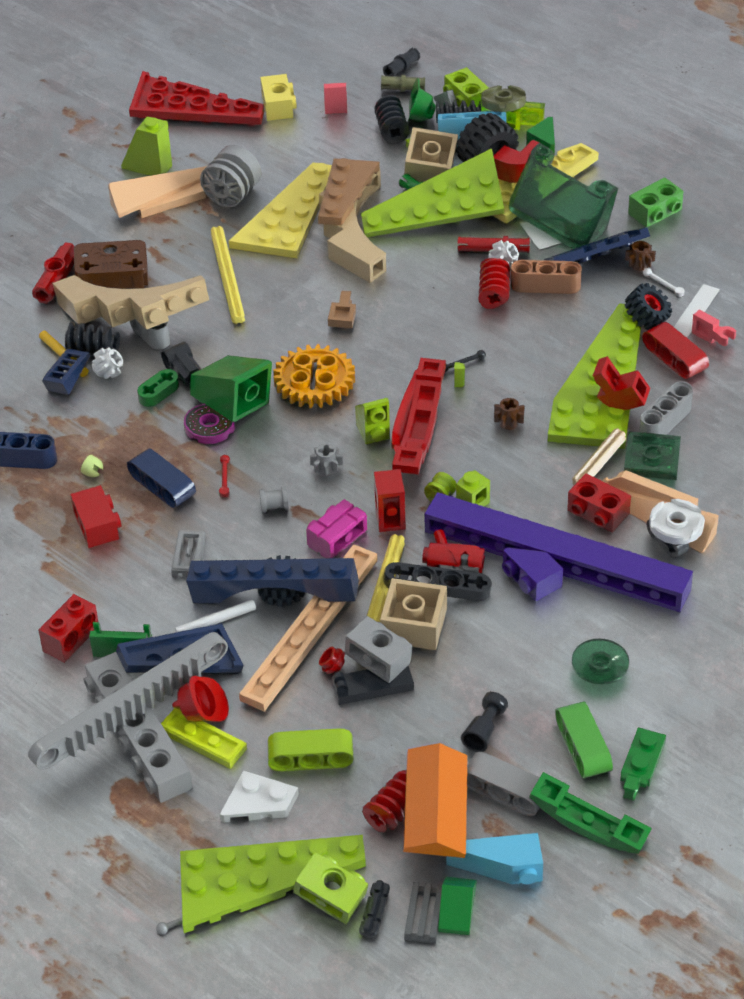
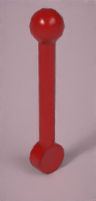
[219,454,230,498]

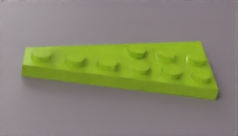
[361,149,504,238]
[180,835,366,934]

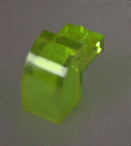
[506,101,545,130]

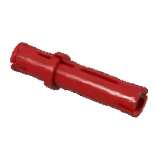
[457,236,530,253]

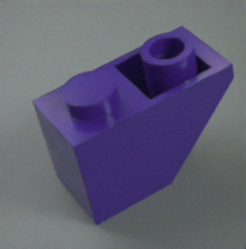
[502,547,563,601]

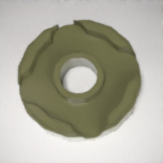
[481,85,526,112]

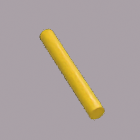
[39,330,89,377]

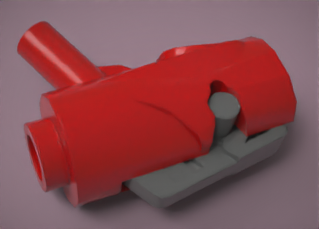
[422,530,485,574]

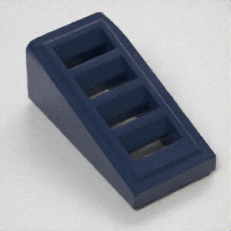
[42,349,90,395]

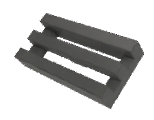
[404,882,442,944]

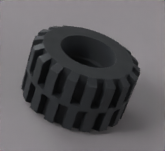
[456,113,519,162]

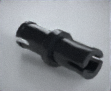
[383,47,420,76]

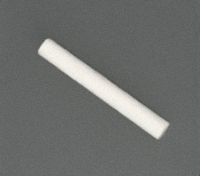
[175,600,256,632]

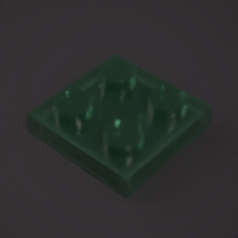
[624,431,681,480]

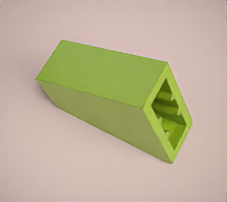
[121,117,172,176]

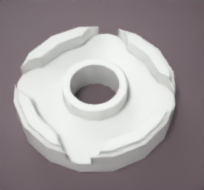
[649,499,705,545]

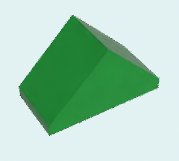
[526,117,555,158]
[438,877,477,935]

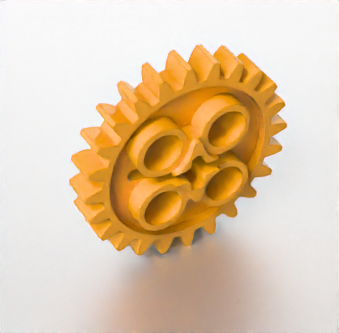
[273,344,355,408]

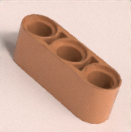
[510,260,582,294]

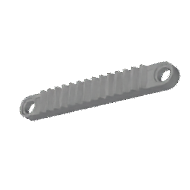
[28,632,228,770]

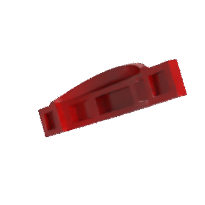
[391,357,446,475]

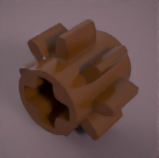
[625,241,656,271]
[494,398,525,430]

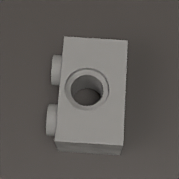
[345,616,412,683]

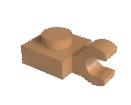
[328,291,356,328]

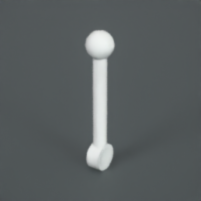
[643,268,685,297]

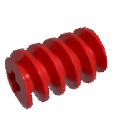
[478,258,511,309]
[362,770,406,833]

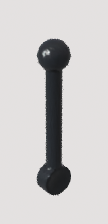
[445,350,486,372]

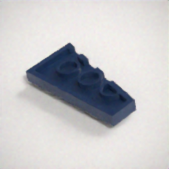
[544,227,650,263]
[116,623,244,673]

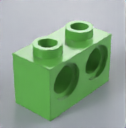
[628,177,684,227]

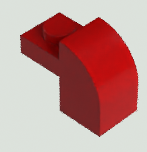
[493,140,542,183]
[592,356,651,410]

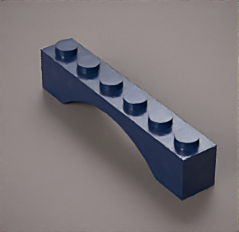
[186,558,359,603]

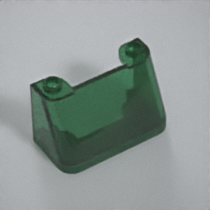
[509,143,618,249]

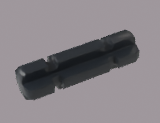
[359,880,390,938]

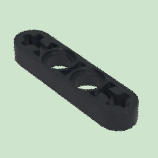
[383,562,492,601]

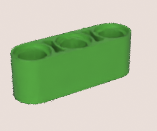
[555,701,613,778]

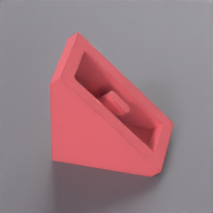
[324,83,347,114]

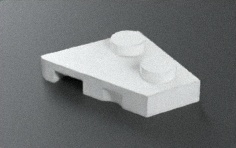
[220,771,299,823]

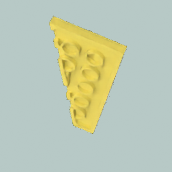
[229,162,332,259]

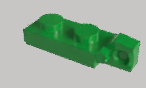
[620,727,666,801]

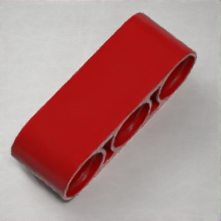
[642,322,709,379]

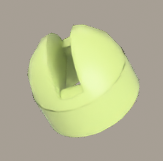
[81,455,103,478]

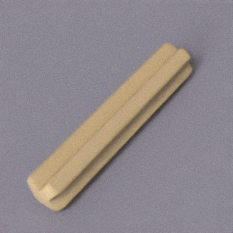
[572,428,626,485]

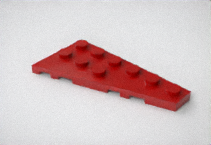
[129,71,265,125]

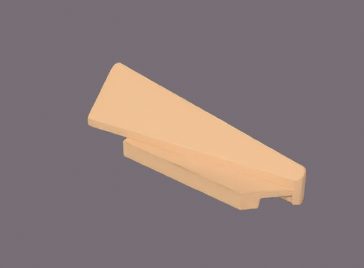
[108,166,207,218]
[603,470,719,553]

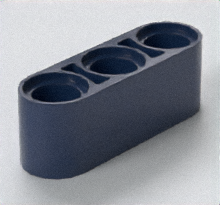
[0,432,57,469]
[127,448,196,508]

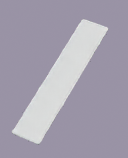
[674,284,720,338]

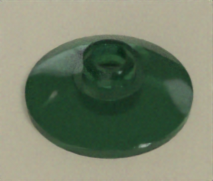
[572,638,629,685]

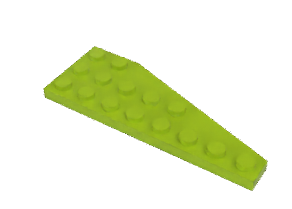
[547,303,641,449]

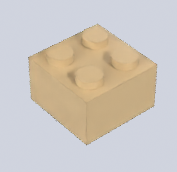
[404,127,458,182]
[380,578,447,650]

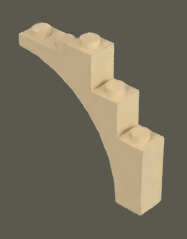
[319,169,386,283]
[52,275,209,330]

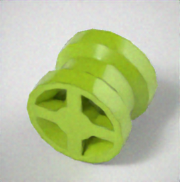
[424,472,456,502]

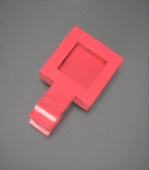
[692,309,736,346]

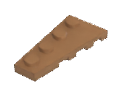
[318,158,380,226]

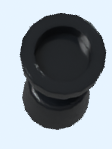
[461,691,508,752]

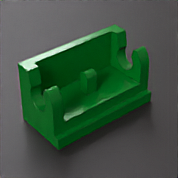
[89,622,152,657]

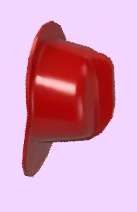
[172,676,229,722]

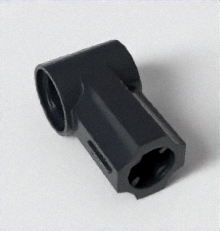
[161,342,202,386]

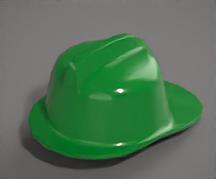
[407,78,436,123]

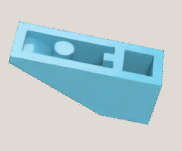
[446,833,543,884]

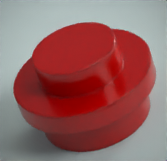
[319,646,345,674]

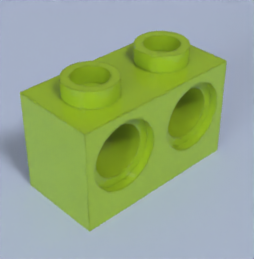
[443,67,489,111]

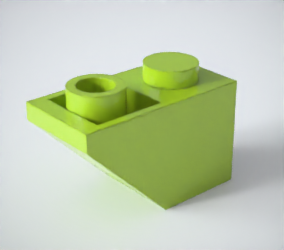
[355,398,390,445]

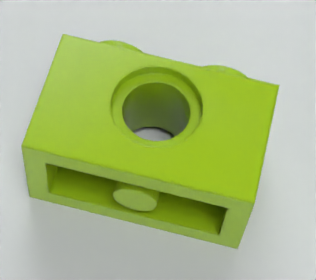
[293,852,368,925]

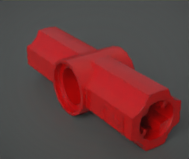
[32,242,75,304]

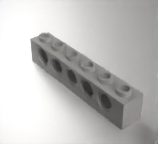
[83,652,193,803]

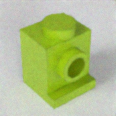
[455,470,490,507]

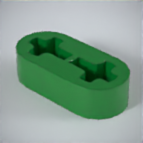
[137,369,179,407]

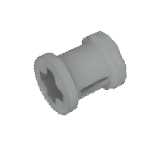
[259,486,289,513]

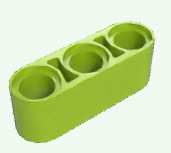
[267,728,354,771]

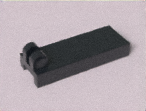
[332,666,414,705]

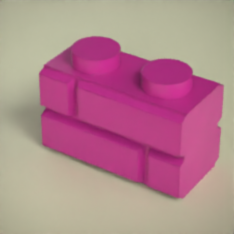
[306,499,367,558]

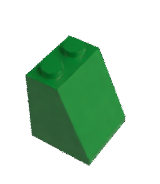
[190,355,272,422]

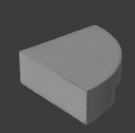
[434,90,456,107]

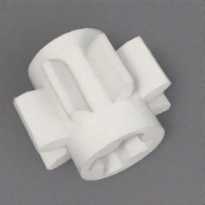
[489,240,519,268]
[92,347,123,379]

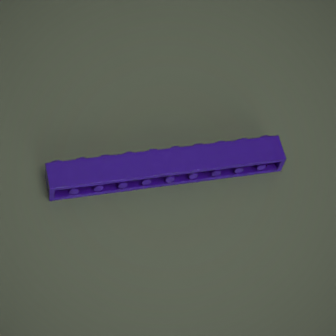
[424,492,693,612]

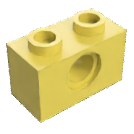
[260,74,297,121]

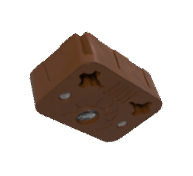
[74,240,149,289]

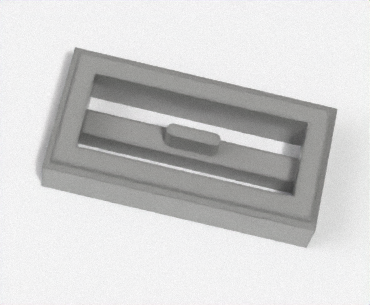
[171,530,206,577]

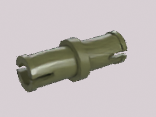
[381,74,425,93]

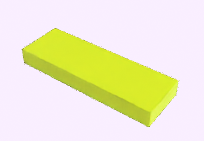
[161,708,247,769]

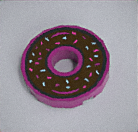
[184,404,235,444]

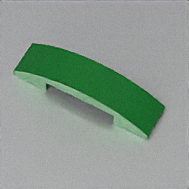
[529,772,652,854]

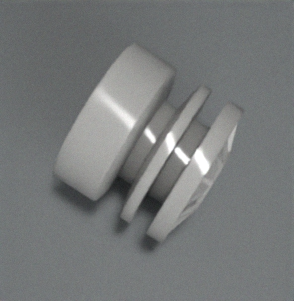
[200,145,262,208]

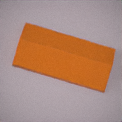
[403,743,467,858]

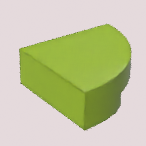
[454,362,465,387]

